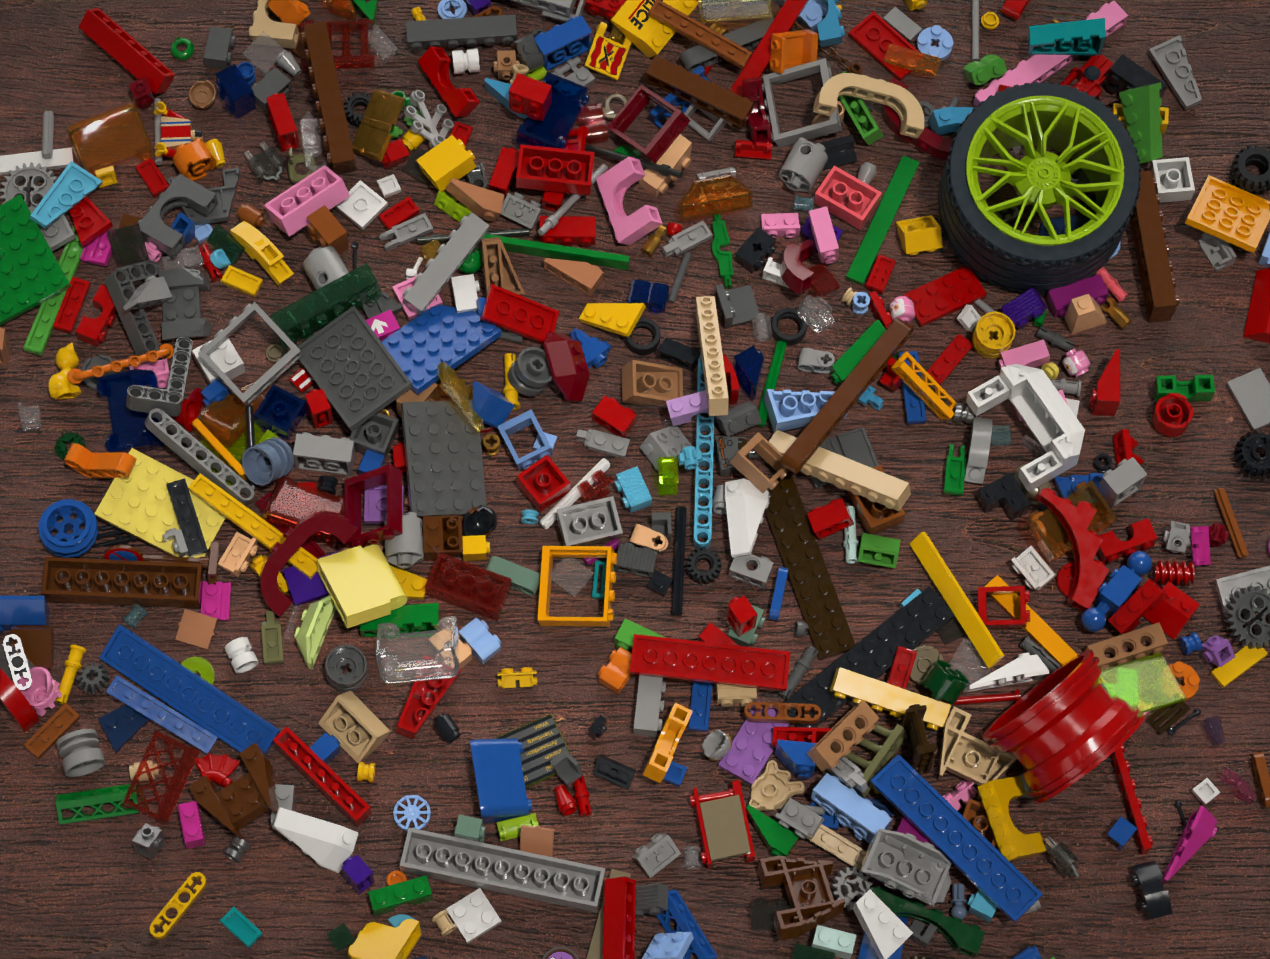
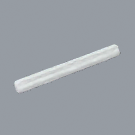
[540,458,610,529]

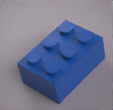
[534,15,592,71]

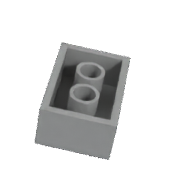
[293,432,356,476]
[556,496,623,546]

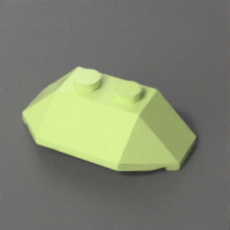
[294,595,337,670]

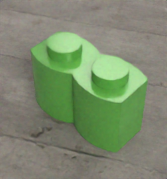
[963,54,1007,85]

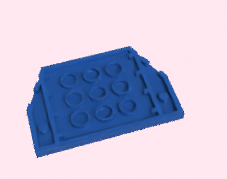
[381,305,502,394]

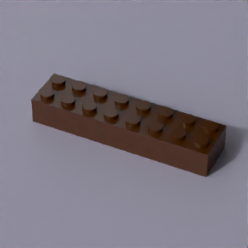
[301,21,356,175]
[1130,171,1179,323]
[41,557,204,608]

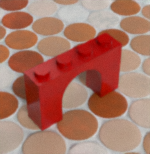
[489,147,567,212]

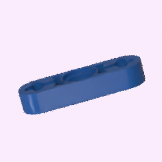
[769,566,789,621]

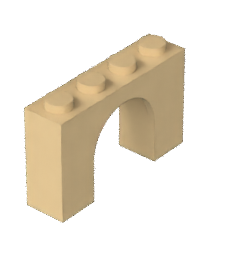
[249,0,309,49]

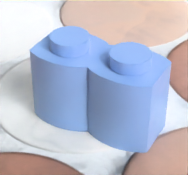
[458,618,502,664]

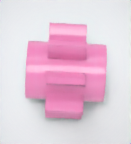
[139,242,162,263]

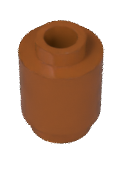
[236,203,265,228]

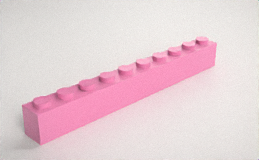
[973,1,1128,107]

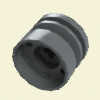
[325,645,367,693]

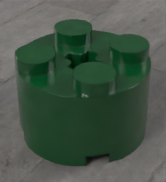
[921,660,969,705]

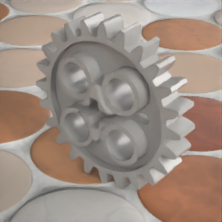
[0,162,57,214]

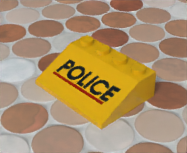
[610,0,699,58]

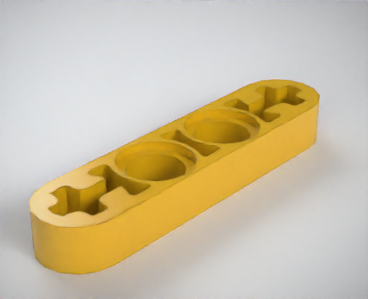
[149,872,207,940]

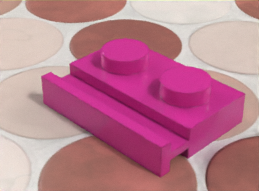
[80,229,119,266]
[201,581,232,621]

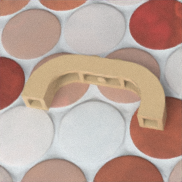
[813,73,924,138]

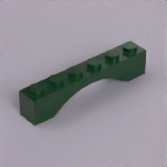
[870,886,985,958]

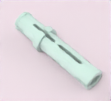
[843,506,859,564]

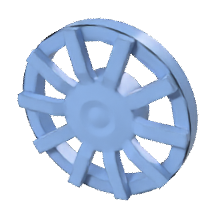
[393,795,431,831]

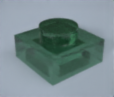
[327,923,355,952]

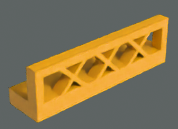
[891,351,957,420]

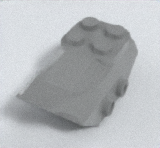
[861,828,952,907]

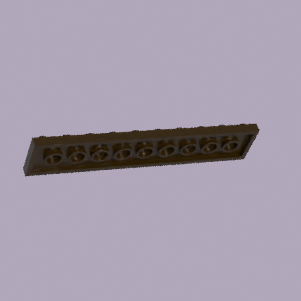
[764,475,856,661]

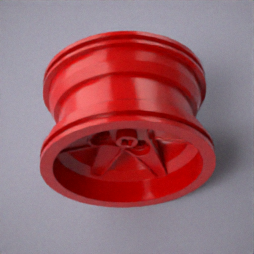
[982,650,1145,804]

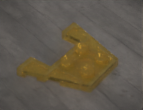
[438,361,484,432]

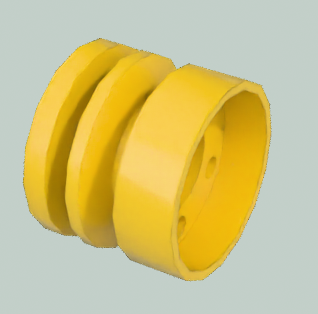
[972,312,1016,359]

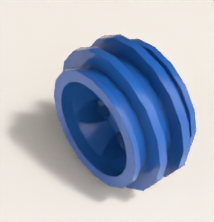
[38,499,99,558]

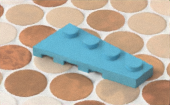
[29,161,103,229]

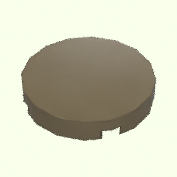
[910,645,944,684]

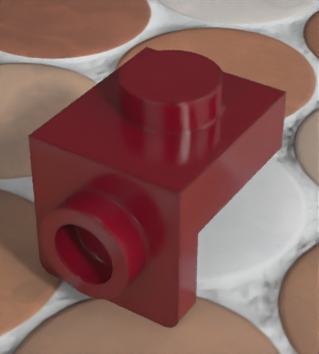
[129,78,154,110]

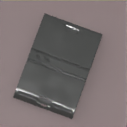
[811,427,879,488]

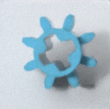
[678,446,702,470]

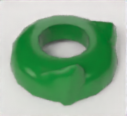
[171,37,195,60]

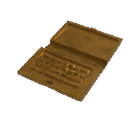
[352,89,405,162]

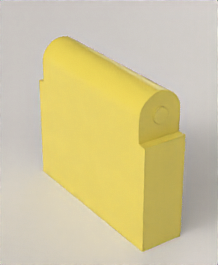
[317,545,407,628]

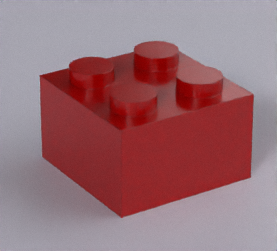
[509,73,552,121]
[517,455,571,513]

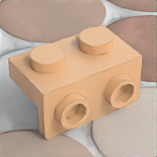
[218,532,259,577]

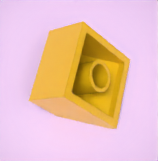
[896,215,943,255]

